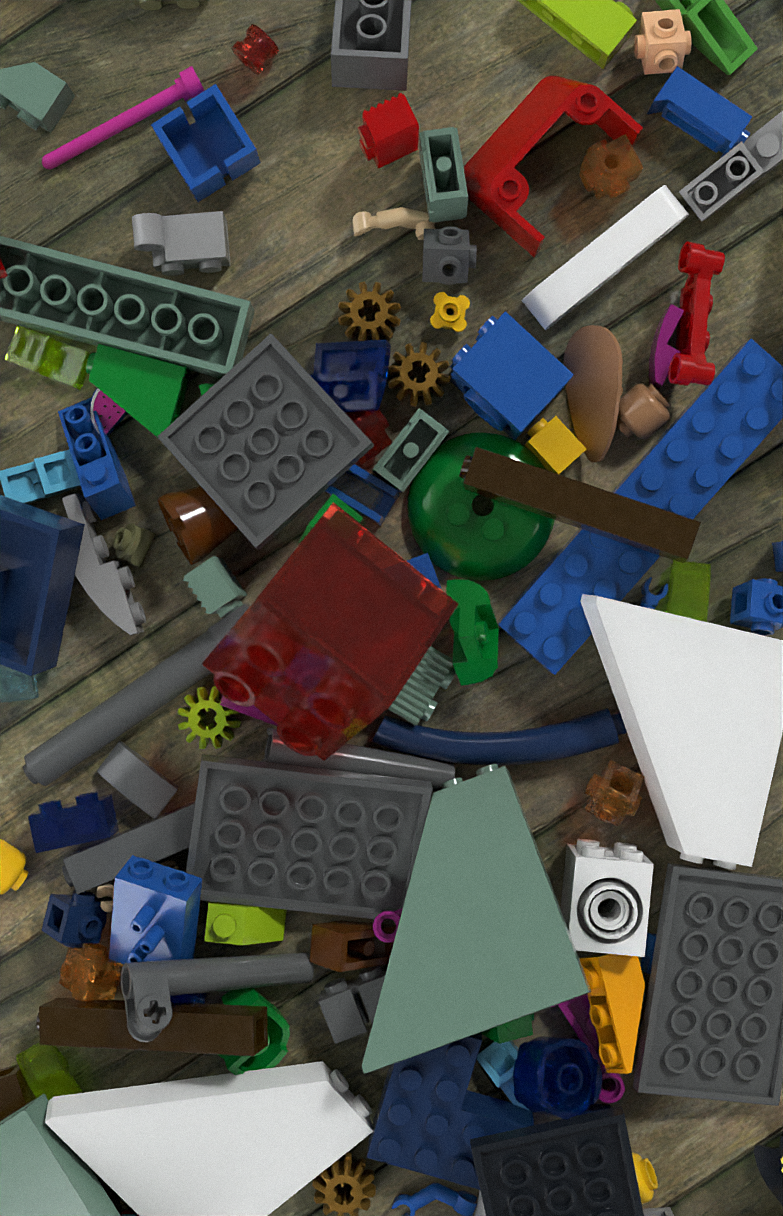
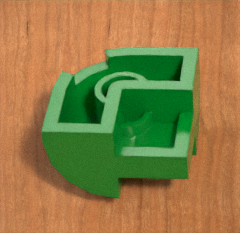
[445,579,499,686]
[217,988,290,1075]

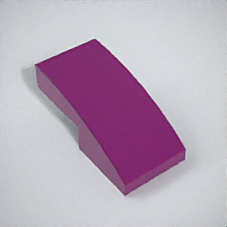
[648,304,684,389]

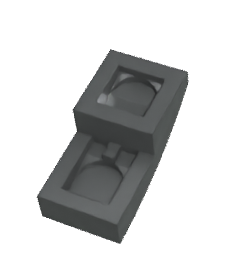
[97,741,179,819]

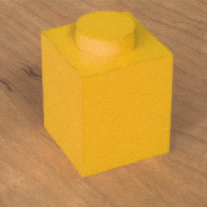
[525,416,586,474]

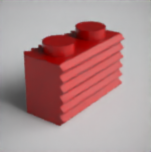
[357,93,419,169]

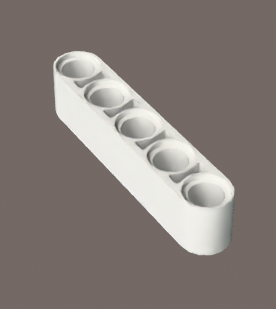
[522,185,689,330]

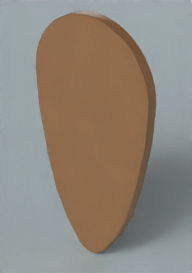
[563,325,623,462]

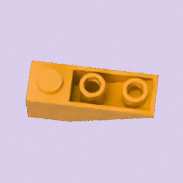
[579,953,645,1074]

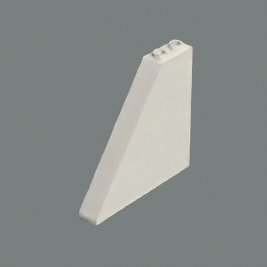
[580,594,783,870]
[45,1061,373,1216]

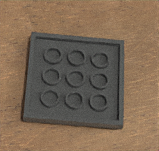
[157,333,374,550]

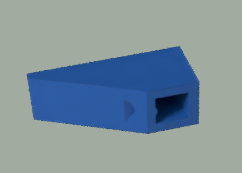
[58,397,136,520]

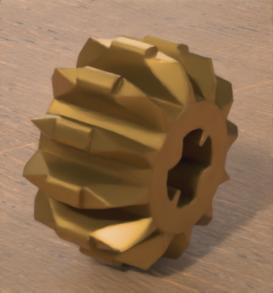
[338,282,401,347]
[387,342,450,407]
[312,1152,376,1216]

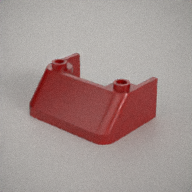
[464,75,643,257]

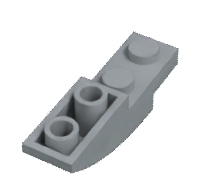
[679,111,783,222]
[62,493,146,635]

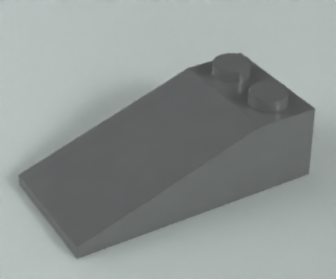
[331,0,412,91]

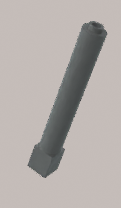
[23,603,264,786]

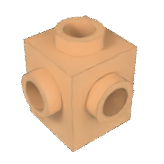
[634,9,691,75]

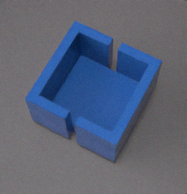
[151,84,261,202]

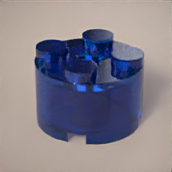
[513,1036,602,1120]

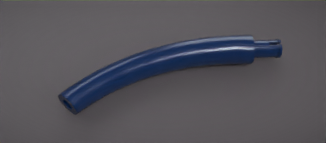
[372,708,627,766]

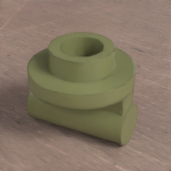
[113,523,156,567]

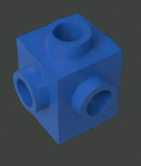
[730,578,783,636]

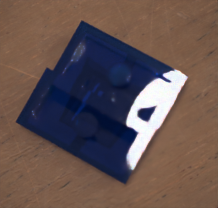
[309,340,391,412]

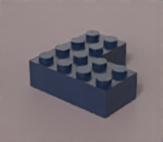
[0,495,85,676]
[367,1032,534,1190]

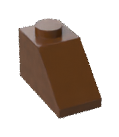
[310,920,396,972]

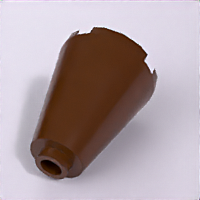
[158,486,239,565]

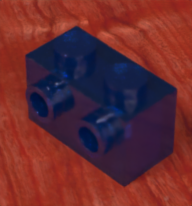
[28,791,119,853]

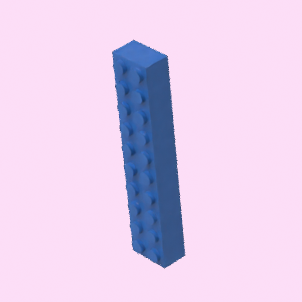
[497,338,783,675]

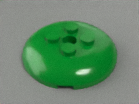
[407,432,555,581]

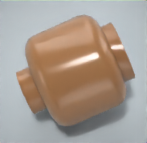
[616,383,671,439]

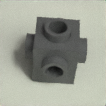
[422,227,477,285]

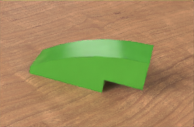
[655,0,758,76]

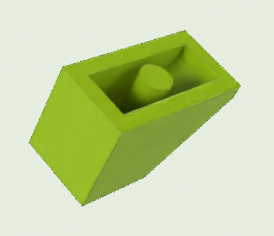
[204,901,287,946]

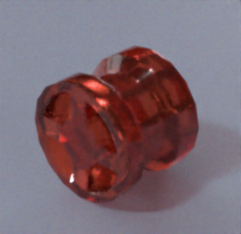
[231,24,279,75]

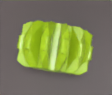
[178,686,242,749]

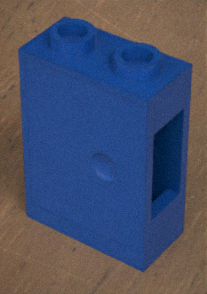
[109,855,203,964]

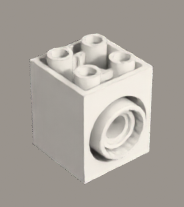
[561,839,654,957]

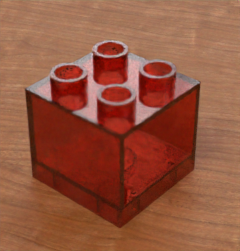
[202,502,458,761]

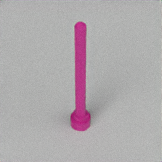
[42,66,205,170]

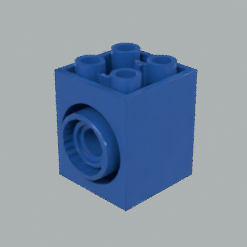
[450,311,574,440]

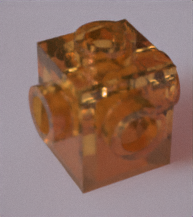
[579,134,643,200]
[584,760,645,827]
[59,943,123,1001]

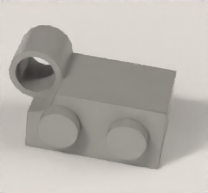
[132,211,231,276]

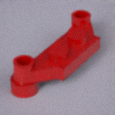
[668,241,725,386]

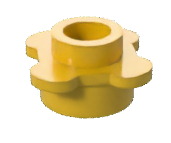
[430,292,470,332]

